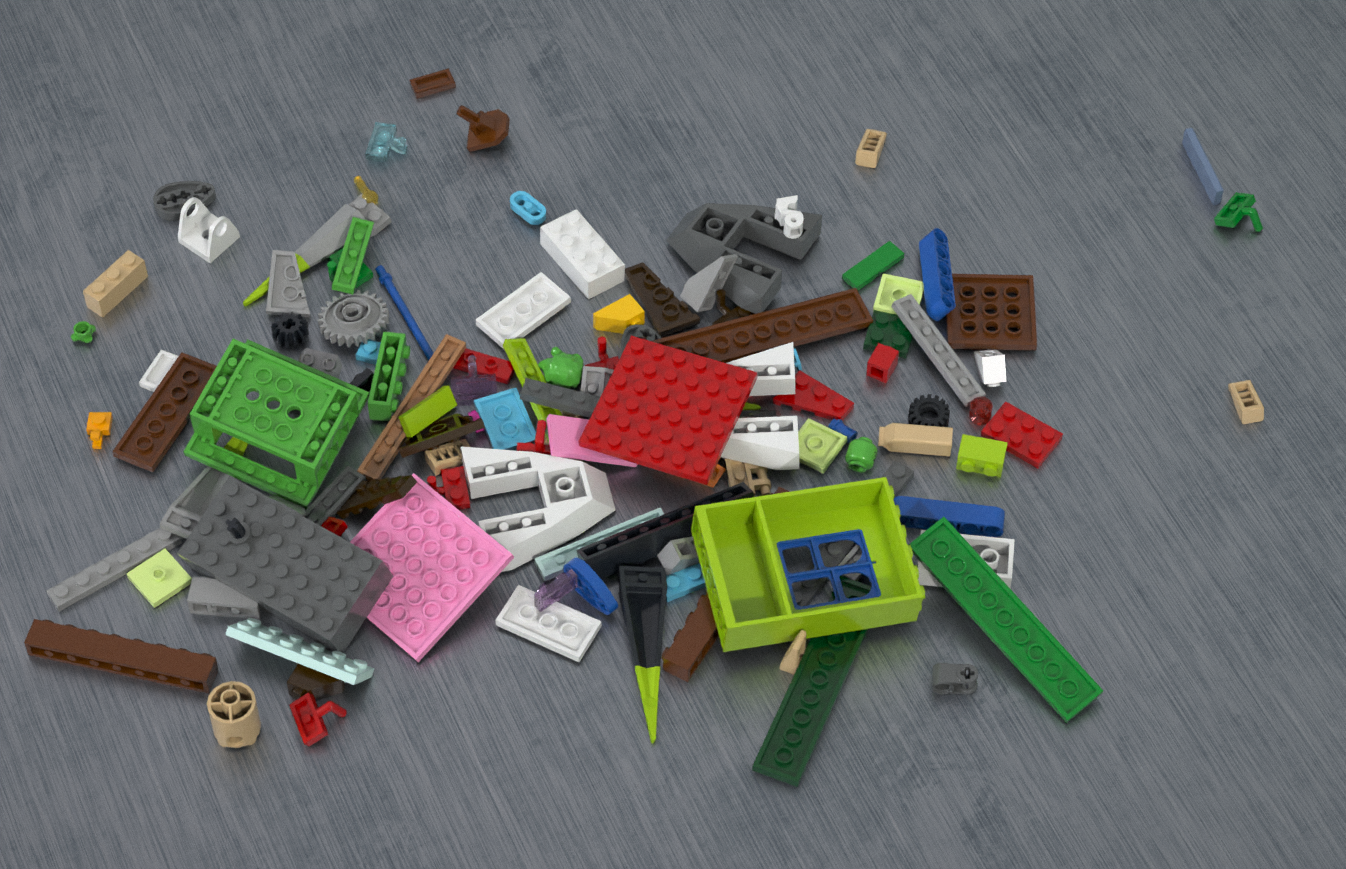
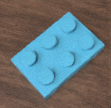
[474,387,536,451]

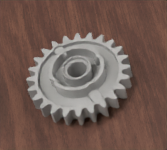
[318,290,390,347]

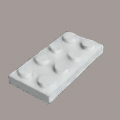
[475,272,571,349]
[495,585,602,662]

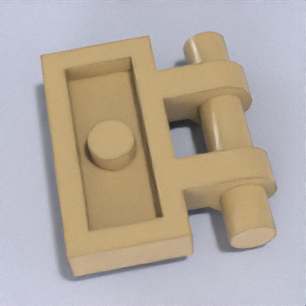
[725,458,772,497]

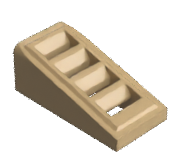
[856,129,887,168]
[1228,380,1264,424]
[424,439,470,476]
[779,630,807,675]

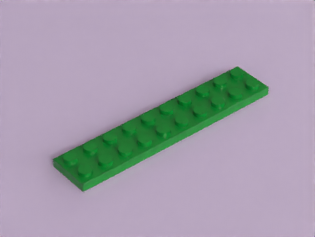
[909,517,1103,723]

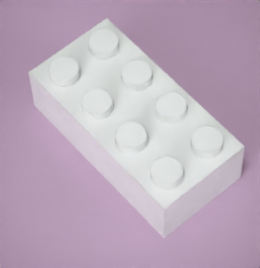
[540,209,625,300]
[917,530,1015,588]

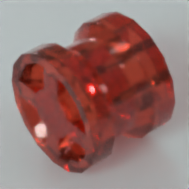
[969,397,993,425]

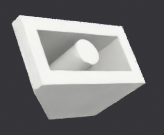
[974,349,1007,387]

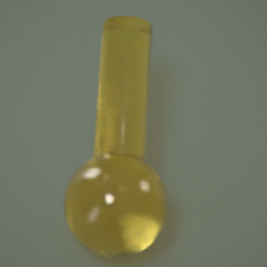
[354,176,379,205]

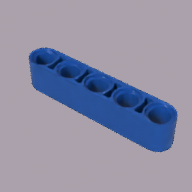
[919,228,956,321]
[893,496,1005,537]

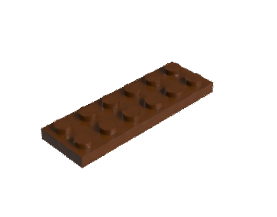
[112,352,217,472]

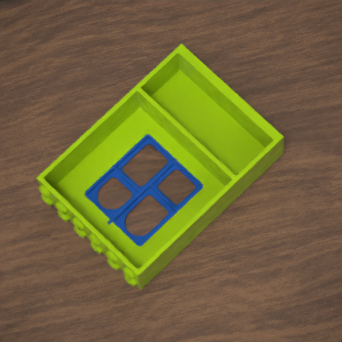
[691,477,925,652]

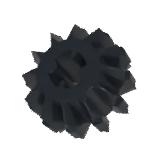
[271,311,309,349]

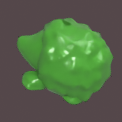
[538,347,584,389]

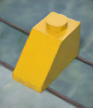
[593,294,645,334]

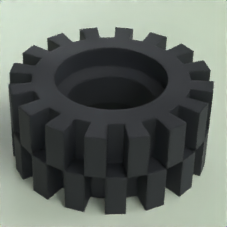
[908,394,950,427]

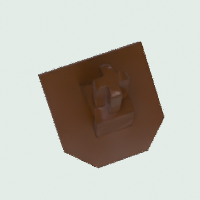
[456,105,510,152]

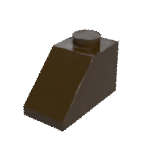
[287,663,345,701]

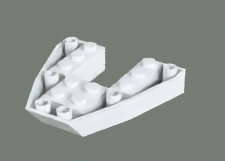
[721,342,800,470]
[461,447,616,572]

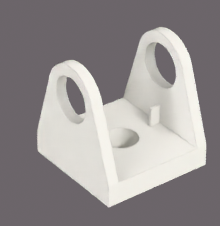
[178,197,240,263]

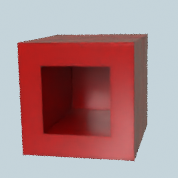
[866,343,899,383]

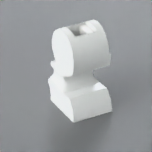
[775,195,804,239]

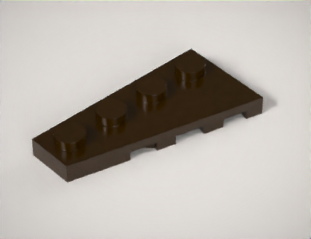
[625,262,700,337]

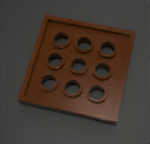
[946,274,1037,350]

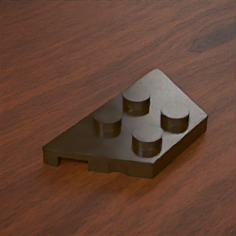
[399,413,485,458]

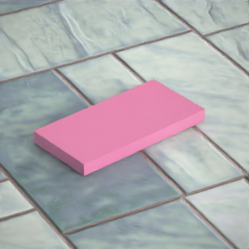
[546,414,638,467]

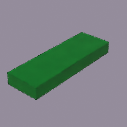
[842,241,905,291]

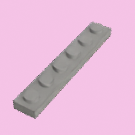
[891,294,986,407]
[46,528,182,612]

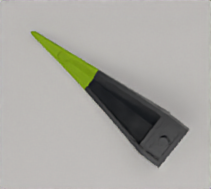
[617,566,667,744]

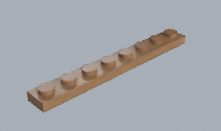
[357,334,466,481]

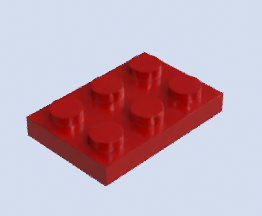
[981,401,1063,469]

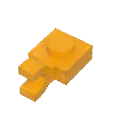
[86,412,113,449]

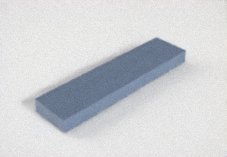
[1182,128,1224,206]

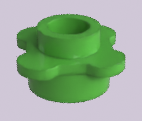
[71,321,96,343]

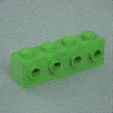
[368,332,410,421]

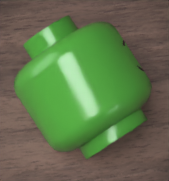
[845,437,878,472]

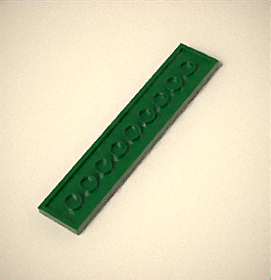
[752,576,872,787]

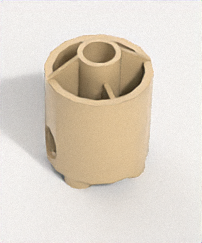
[207,681,261,748]

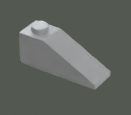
[680,254,738,312]
[657,536,699,575]
[187,576,261,620]

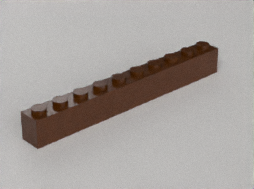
[661,486,790,682]

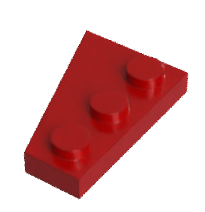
[773,370,854,421]

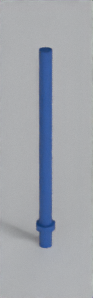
[375,265,434,361]

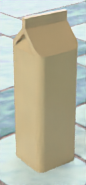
[878,423,953,457]

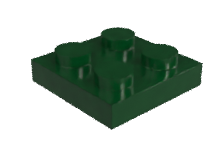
[863,310,913,359]

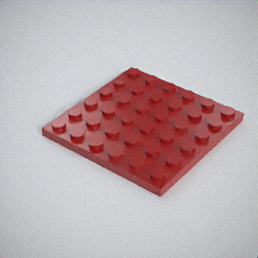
[579,336,758,485]

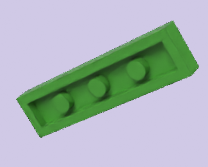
[332,217,374,294]

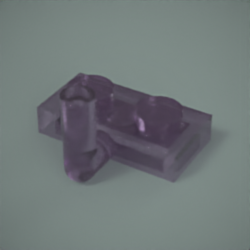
[451,355,497,401]
[534,569,578,612]

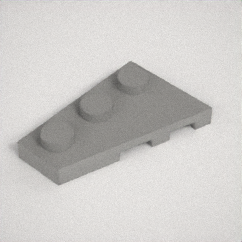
[266,250,311,318]

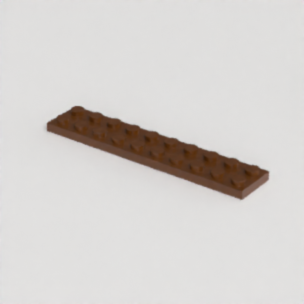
[652,288,873,363]

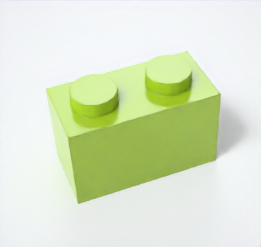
[956,434,1008,477]

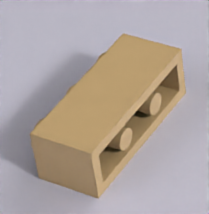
[83,250,148,318]

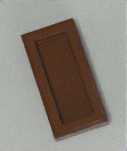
[410,68,456,99]

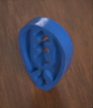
[563,557,618,615]

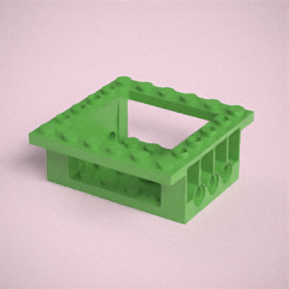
[183,339,369,509]

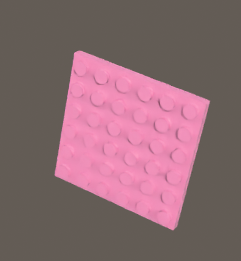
[350,473,514,662]

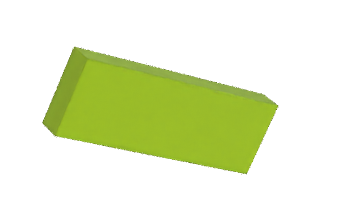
[398,385,457,437]

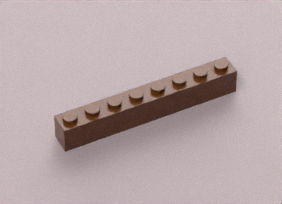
[24,619,219,694]

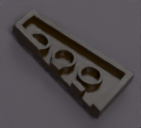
[336,475,417,519]

